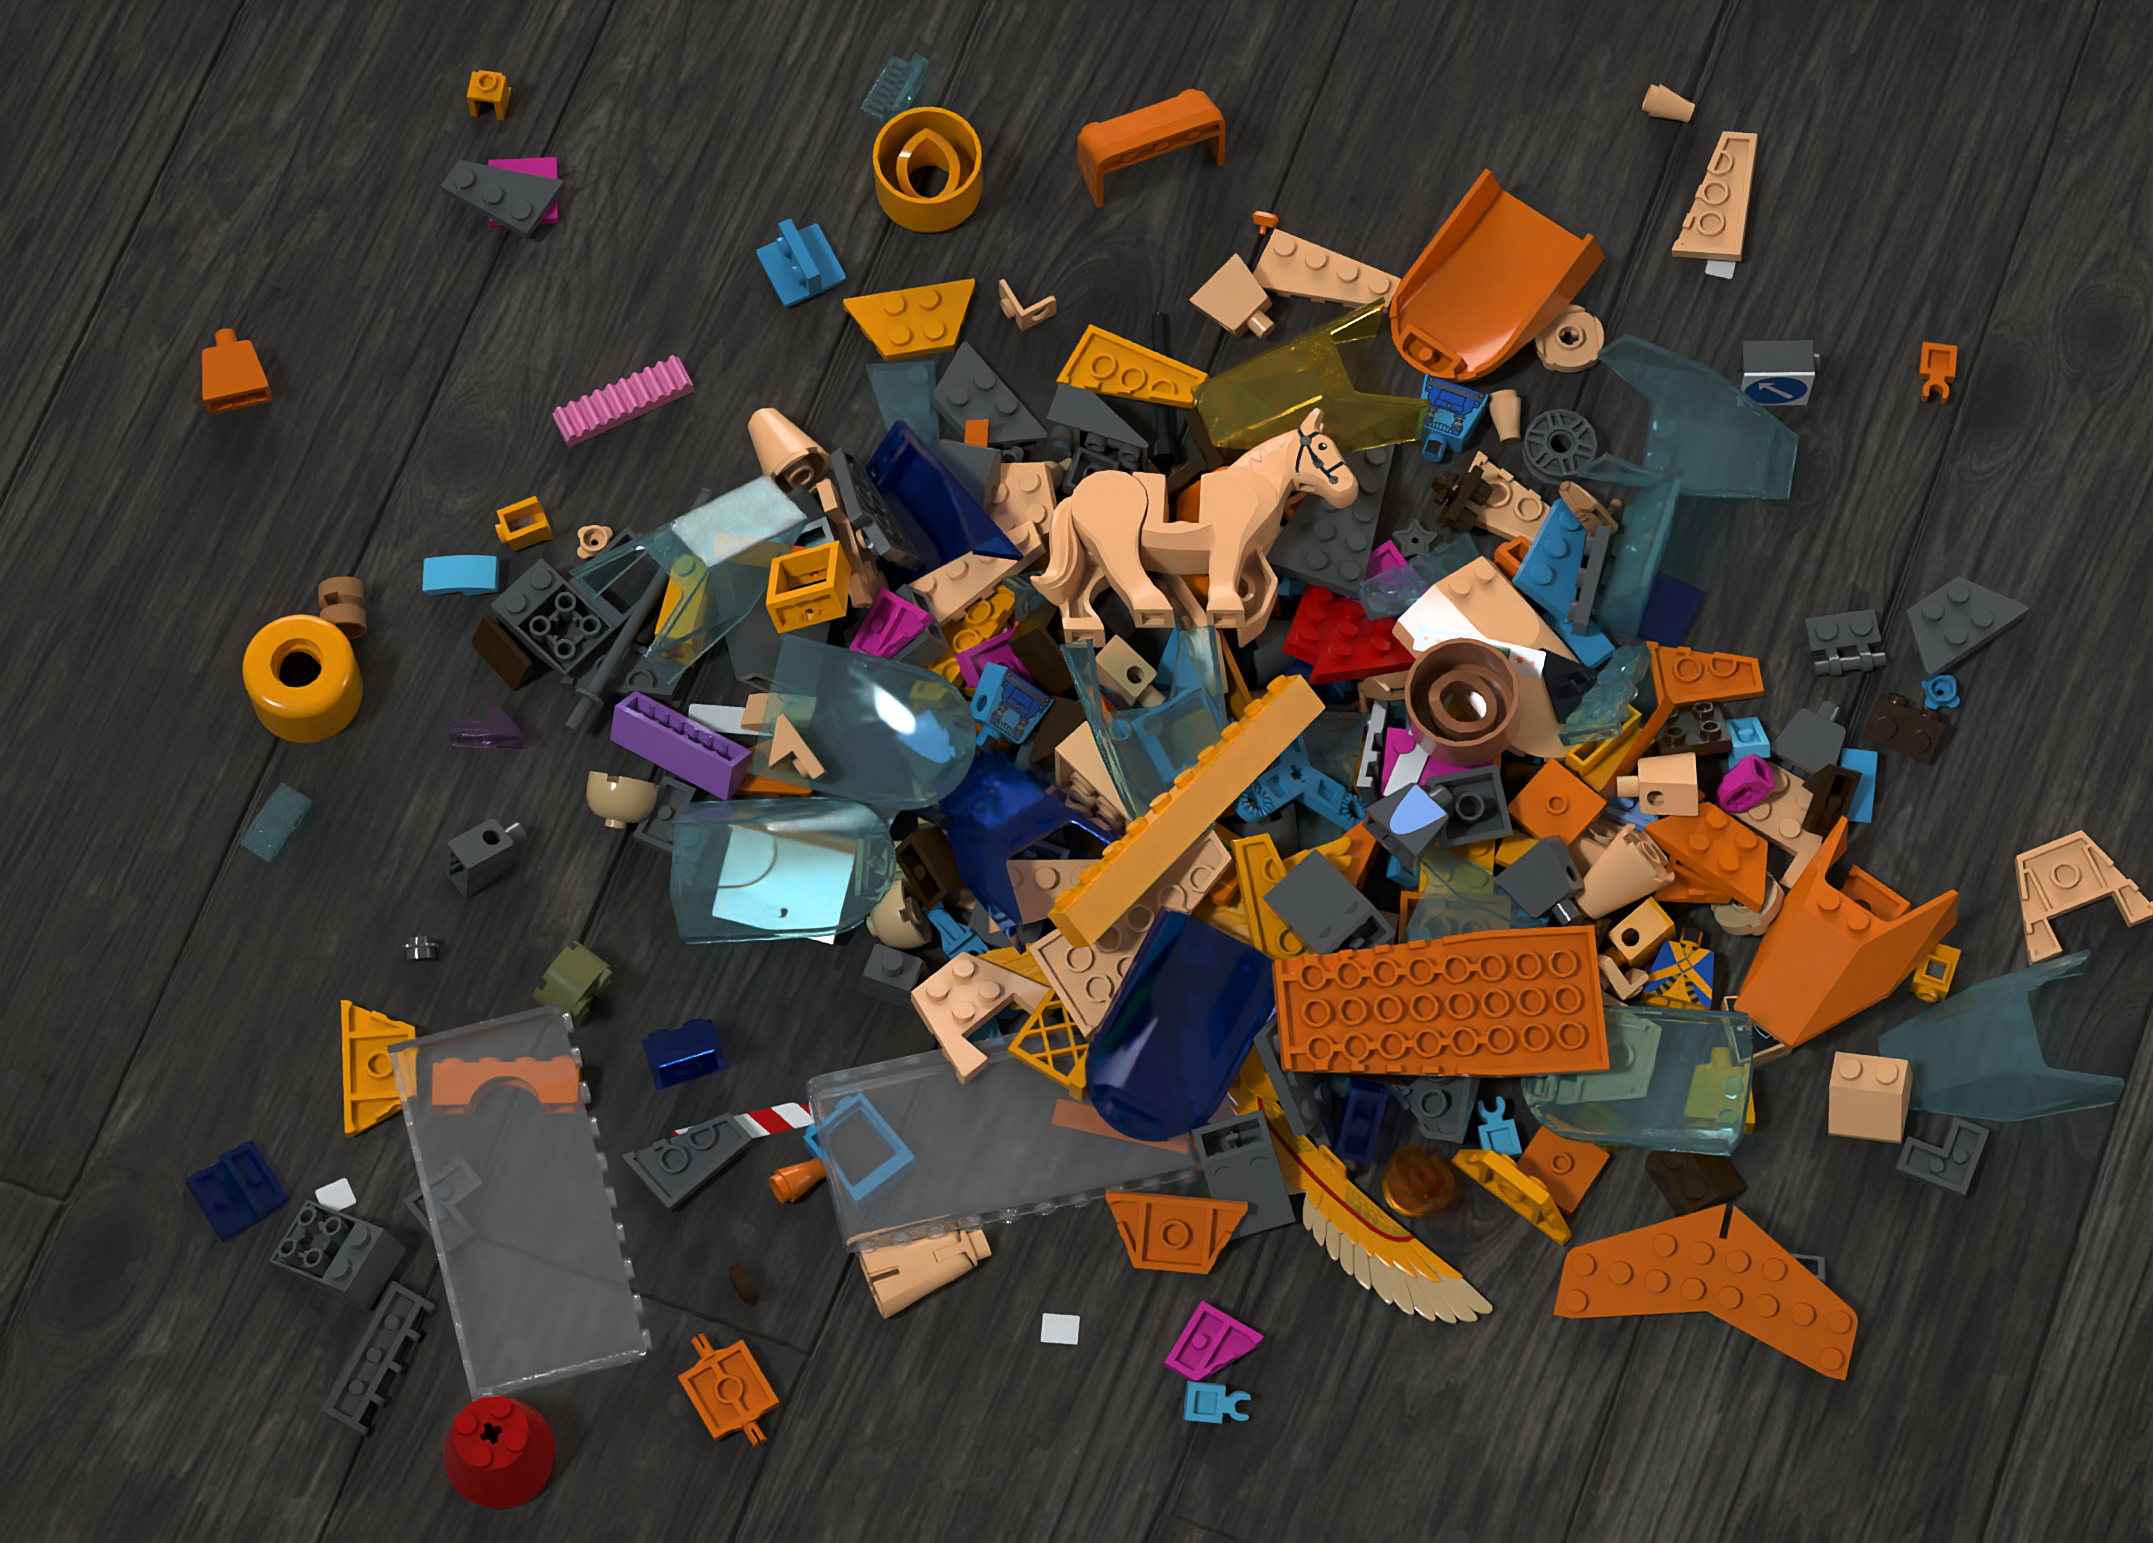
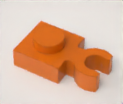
[1918,342,1958,404]

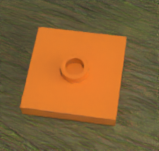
[1507,758,1607,850]
[1516,1116,1610,1217]

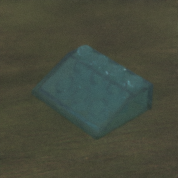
[1591,470,1685,640]

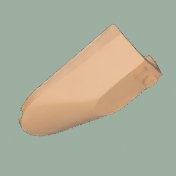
[1392,556,1604,762]

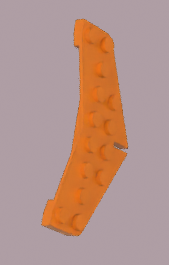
[1553,1203,1858,1381]

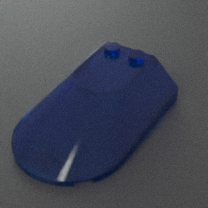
[1084,905,1275,1142]

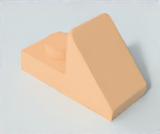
[769,713,828,782]

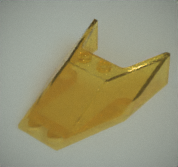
[1191,297,1431,453]

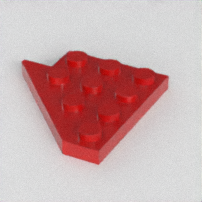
[1281,584,1416,685]

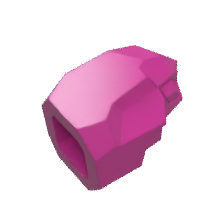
[1715,753,1775,813]

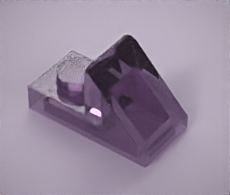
[448,696,524,749]

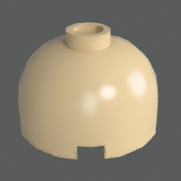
[586,771,660,830]
[866,876,932,951]

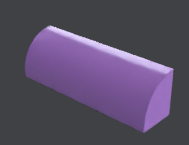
[610,690,752,801]

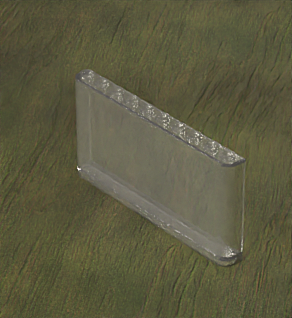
[387,1003,653,1402]
[805,1004,1203,1256]

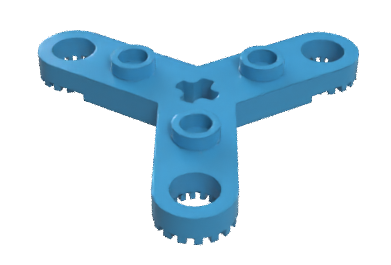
[1233,733,1367,831]

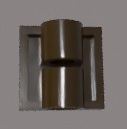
[1647,701,1732,757]

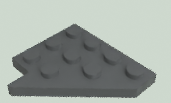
[830,447,926,572]
[1253,1012,1333,1149]

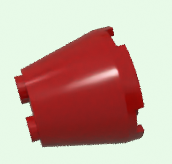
[443,1396,556,1510]

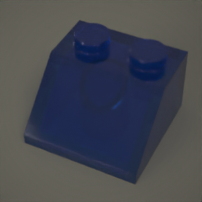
[641,1018,726,1091]

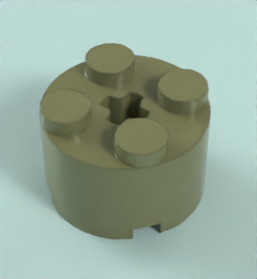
[532,940,613,1027]

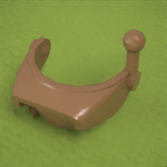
[1559,481,1622,536]
[1357,670,1409,717]

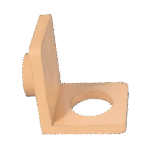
[999,279,1057,331]

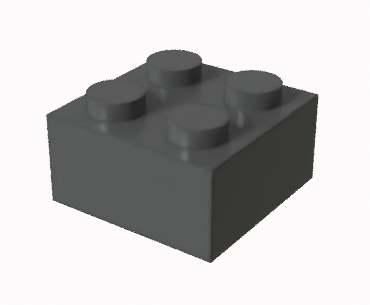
[1061,446,1120,496]

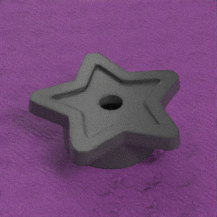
[1392,519,1438,560]

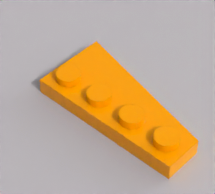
[1056,324,1211,409]
[1230,833,1310,984]

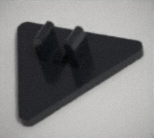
[1538,648,1599,724]

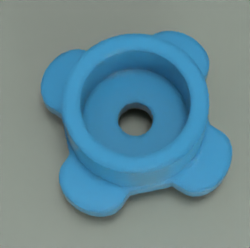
[1921,675,1960,710]

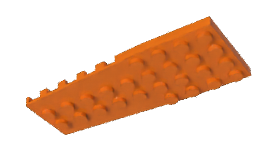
[1272,925,1610,1078]

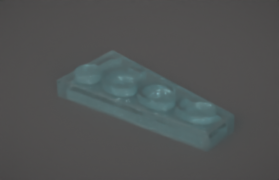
[1356,532,1480,620]

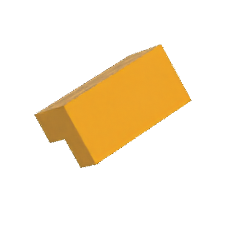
[1564,701,1656,794]

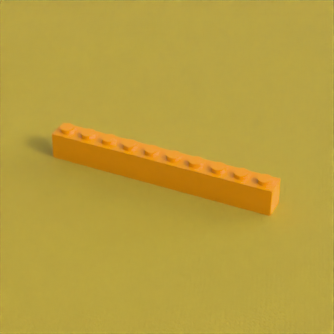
[1047,674,1326,948]

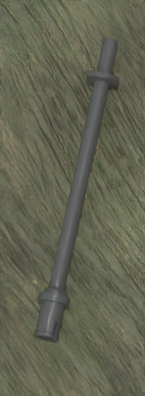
[565,488,722,733]

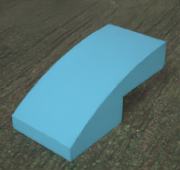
[422,555,500,596]

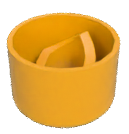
[873,107,983,233]
[242,614,363,743]

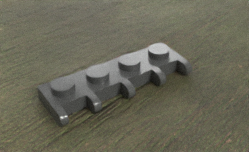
[320,1281,436,1437]

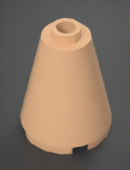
[748,408,833,503]
[1573,824,1675,919]

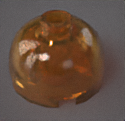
[1380,1145,1455,1219]

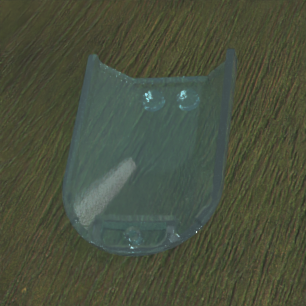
[670,797,896,944]
[1521,1005,1754,1156]

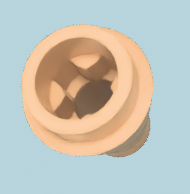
[1642,84,1695,123]
[1487,390,1521,444]

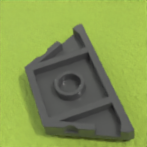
[931,341,1047,449]
[1904,576,2029,682]

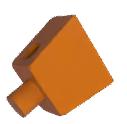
[202,328,273,415]

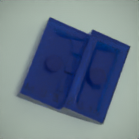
[185,1140,289,1242]

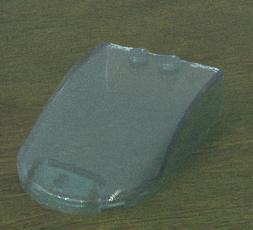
[746,633,977,811]

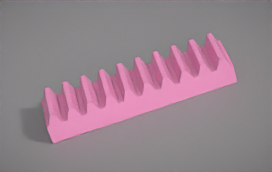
[552,355,694,448]

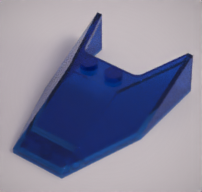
[865,419,1024,643]
[932,749,1122,955]

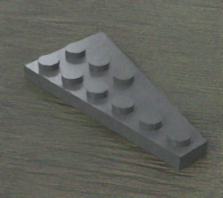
[1265,410,1400,600]

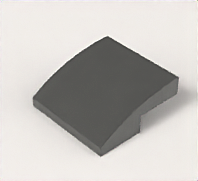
[926,439,1001,523]

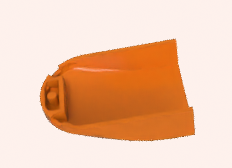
[1389,168,1606,383]

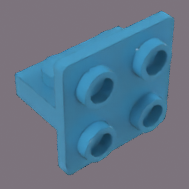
[756,218,846,308]

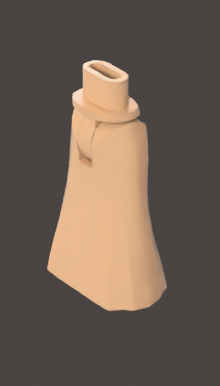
[858,1229,991,1319]

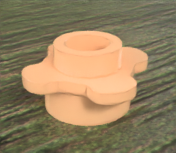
[577,525,613,560]

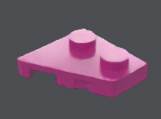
[848,587,935,667]
[1164,1301,1264,1382]

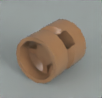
[318,576,367,640]

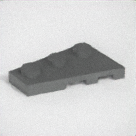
[560,633,688,701]

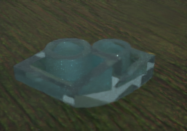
[239,782,313,862]

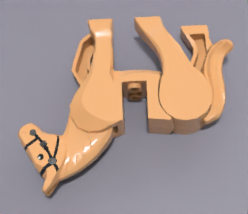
[1030,408,1358,648]

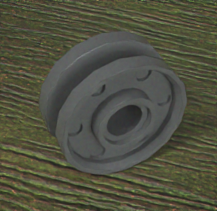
[1521,409,1597,489]

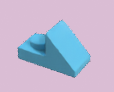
[1725,717,1770,770]

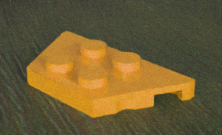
[843,278,975,362]
[341,1000,419,1138]
[1451,1149,1572,1247]

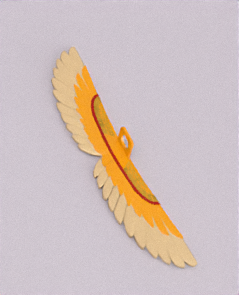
[1178,1025,1493,1324]

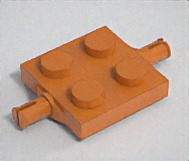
[678,1333,780,1448]

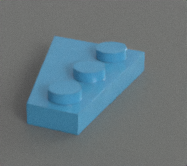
[1511,498,1586,624]

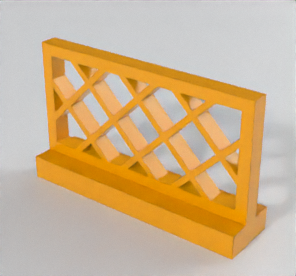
[1008,970,1159,1102]

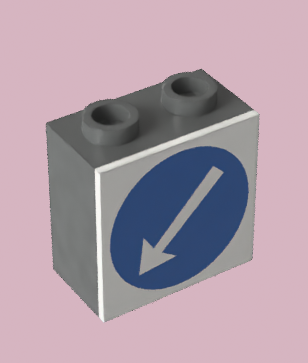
[1735,340,1820,406]

